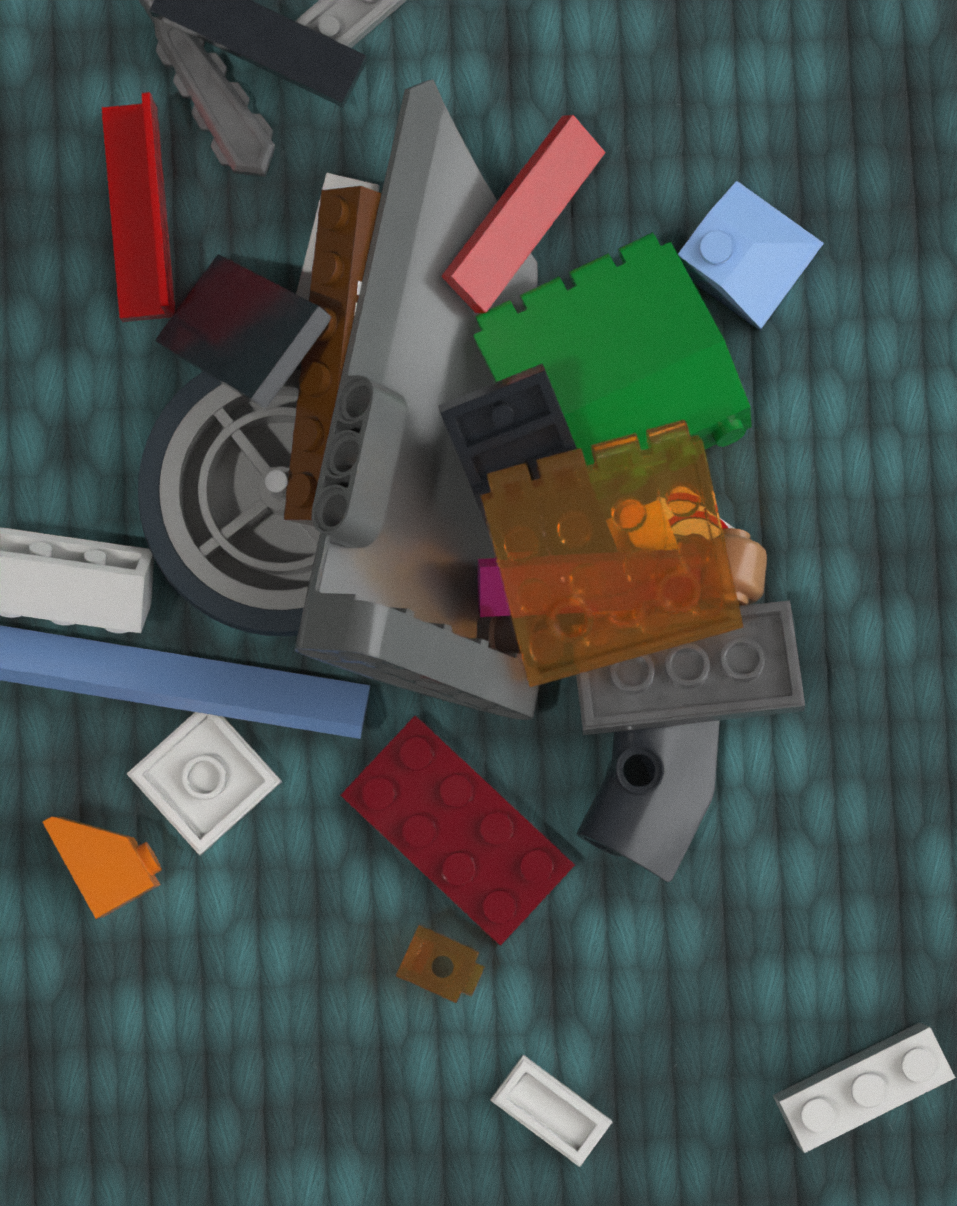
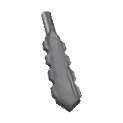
[139,0,275,177]

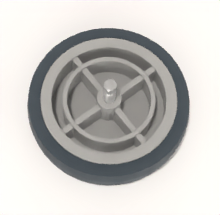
[138,360,320,637]

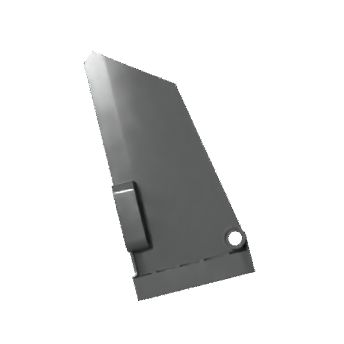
[294,79,562,720]

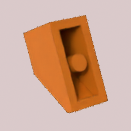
[43,816,162,919]

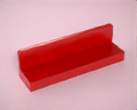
[101,92,175,322]

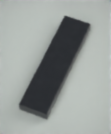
[149,0,367,108]

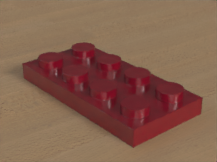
[340,716,575,946]

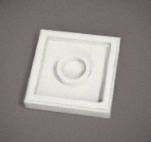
[127,712,282,855]

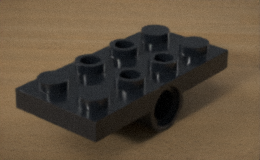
[438,363,618,558]

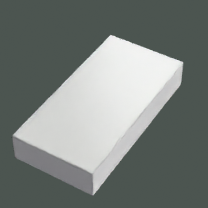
[491,1054,612,1167]

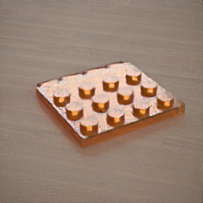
[480,419,744,687]

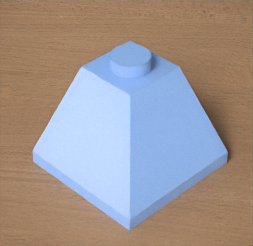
[678,181,824,330]

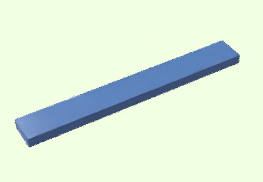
[0,625,370,739]

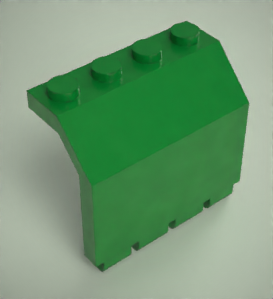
[473,232,752,502]

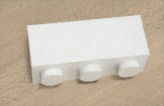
[0,527,154,633]
[773,1023,955,1153]

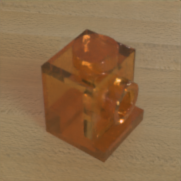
[396,923,485,1003]

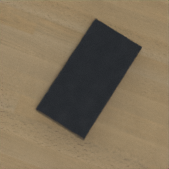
[155,254,331,409]

